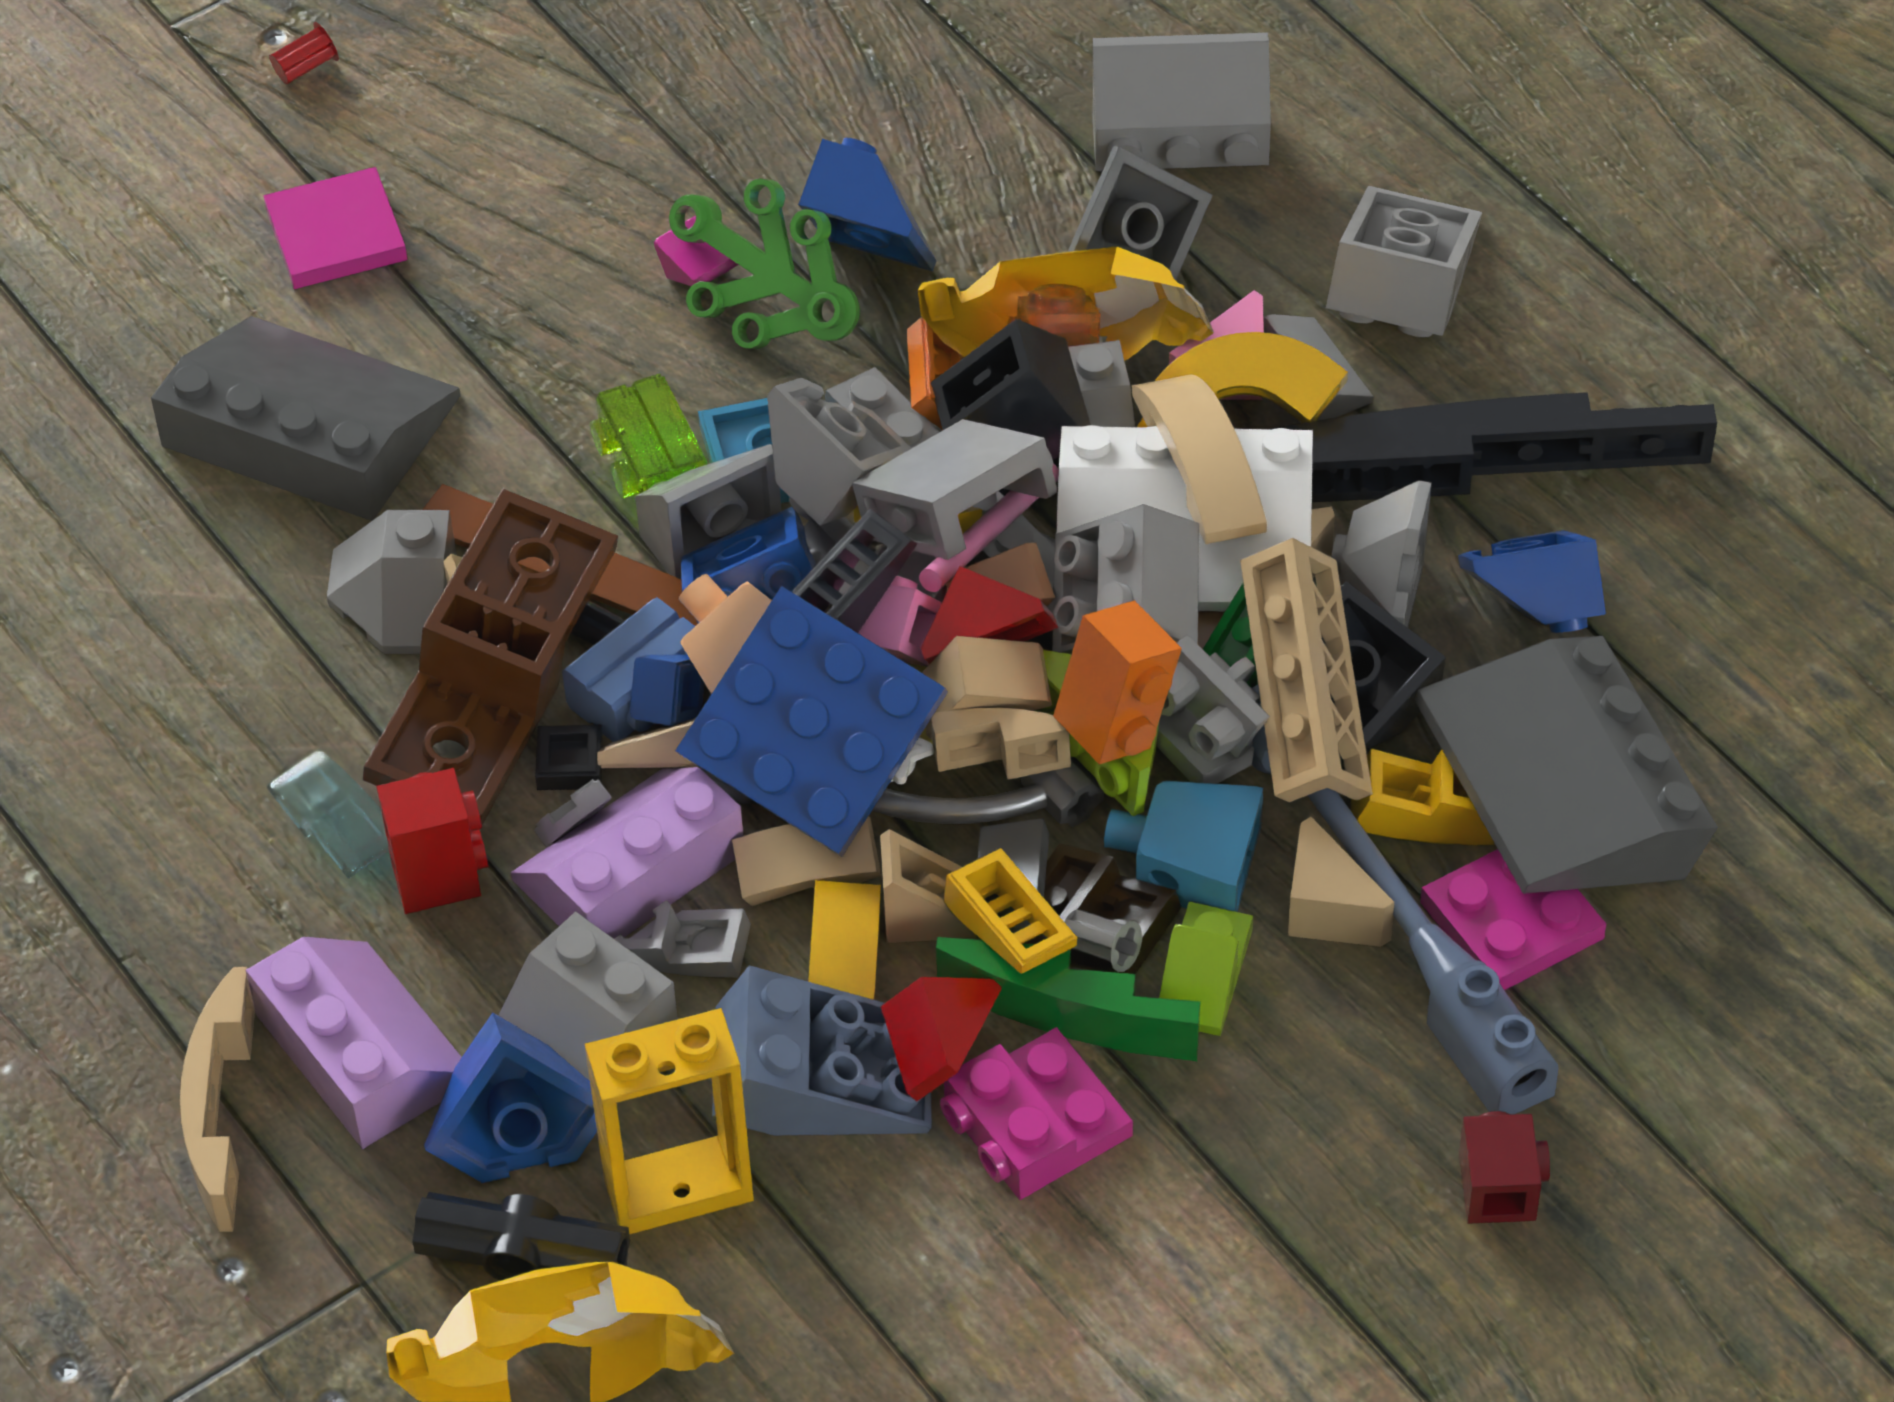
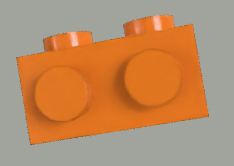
[1053,600,1182,765]

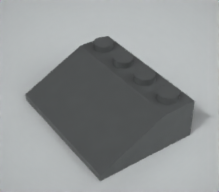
[151,316,461,521]
[1413,636,1718,894]

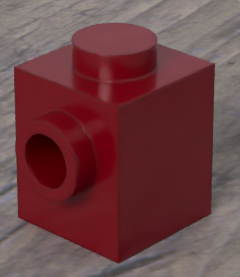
[1459,1111,1550,1224]

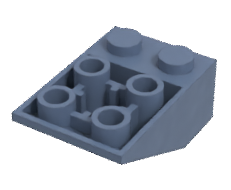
[712,965,932,1136]

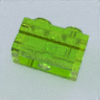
[590,373,707,504]

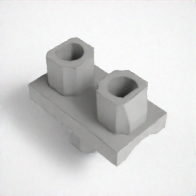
[1161,634,1270,761]

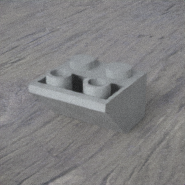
[1052,504,1199,654]

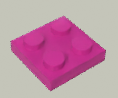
[1420,849,1606,990]

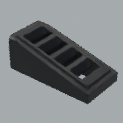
[792,509,918,633]

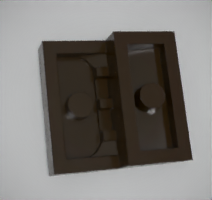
[1025,843,1181,974]

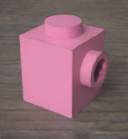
[858,576,942,667]

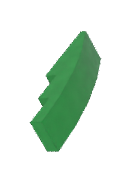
[936,937,1201,1062]

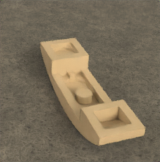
[1132,374,1267,544]
[180,967,255,1232]

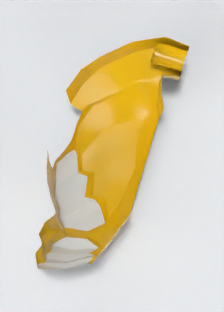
[918,247,1214,361]
[386,1262,734,1402]

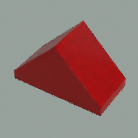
[921,566,1059,664]
[881,977,1002,1102]

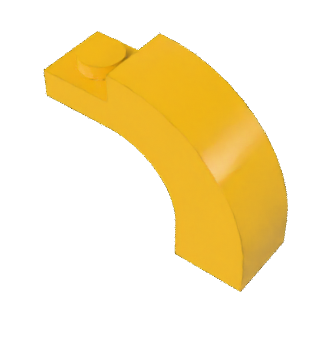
[1137,332,1348,428]

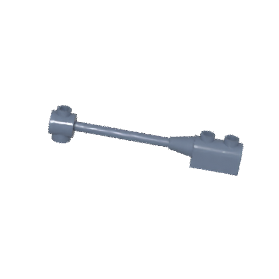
[1252,685,1558,1115]

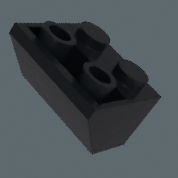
[931,319,1091,496]

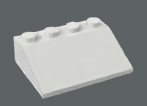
[1056,425,1313,612]

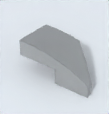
[615,900,751,978]

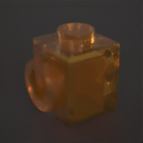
[1007,284,1101,347]

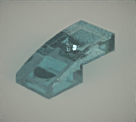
[267,749,389,879]

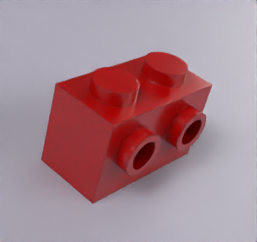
[376,768,488,914]

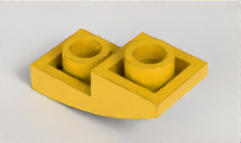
[808,880,881,1000]

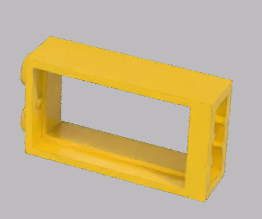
[584,1008,754,1234]

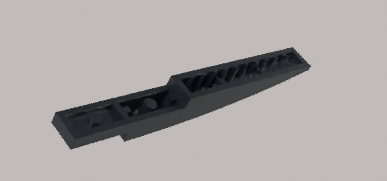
[1268,392,1717,502]

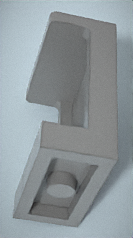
[852,419,1057,560]

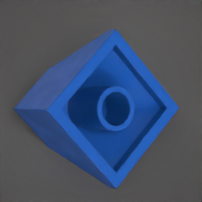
[798,138,937,272]

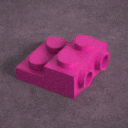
[940,1027,1133,1200]

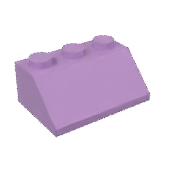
[511,767,743,939]
[246,937,462,1149]

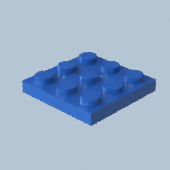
[675,586,948,857]

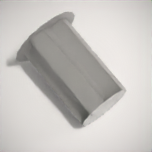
[1064,910,1142,972]

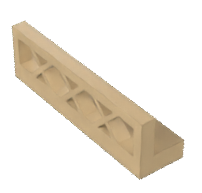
[1240,538,1373,802]

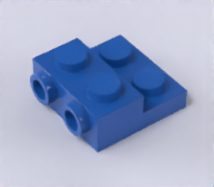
[681,507,817,623]

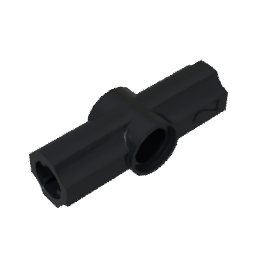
[412,1192,630,1281]

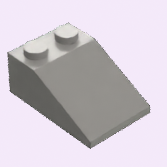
[1326,186,1482,337]

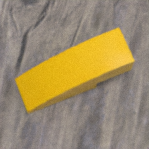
[1351,749,1495,845]

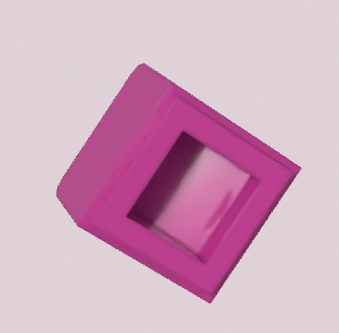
[654,216,739,286]

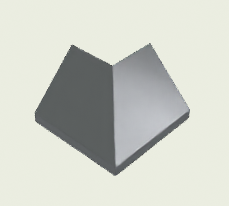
[1068,146,1213,280]

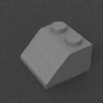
[498,911,678,1081]

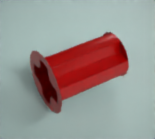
[269,22,339,84]

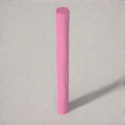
[919,464,1059,592]

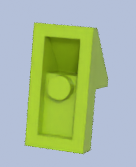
[1159,902,1253,1036]

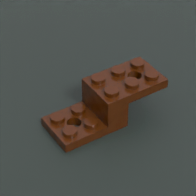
[363,489,618,825]

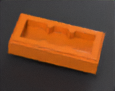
[907,317,964,430]

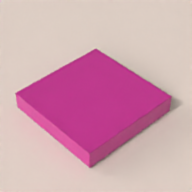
[263,167,408,289]

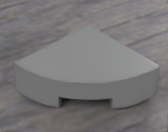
[534,779,612,848]

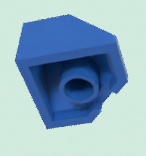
[1458,530,1606,633]
[424,1012,597,1183]

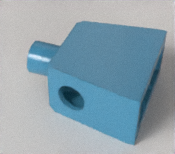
[1104,781,1263,912]

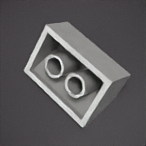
[1092,32,1271,171]

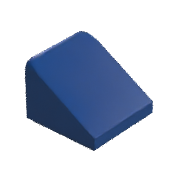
[630,654,704,726]

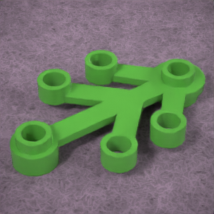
[669,178,860,349]

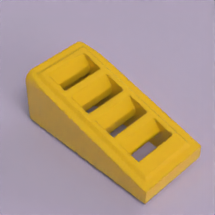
[944,848,1078,974]

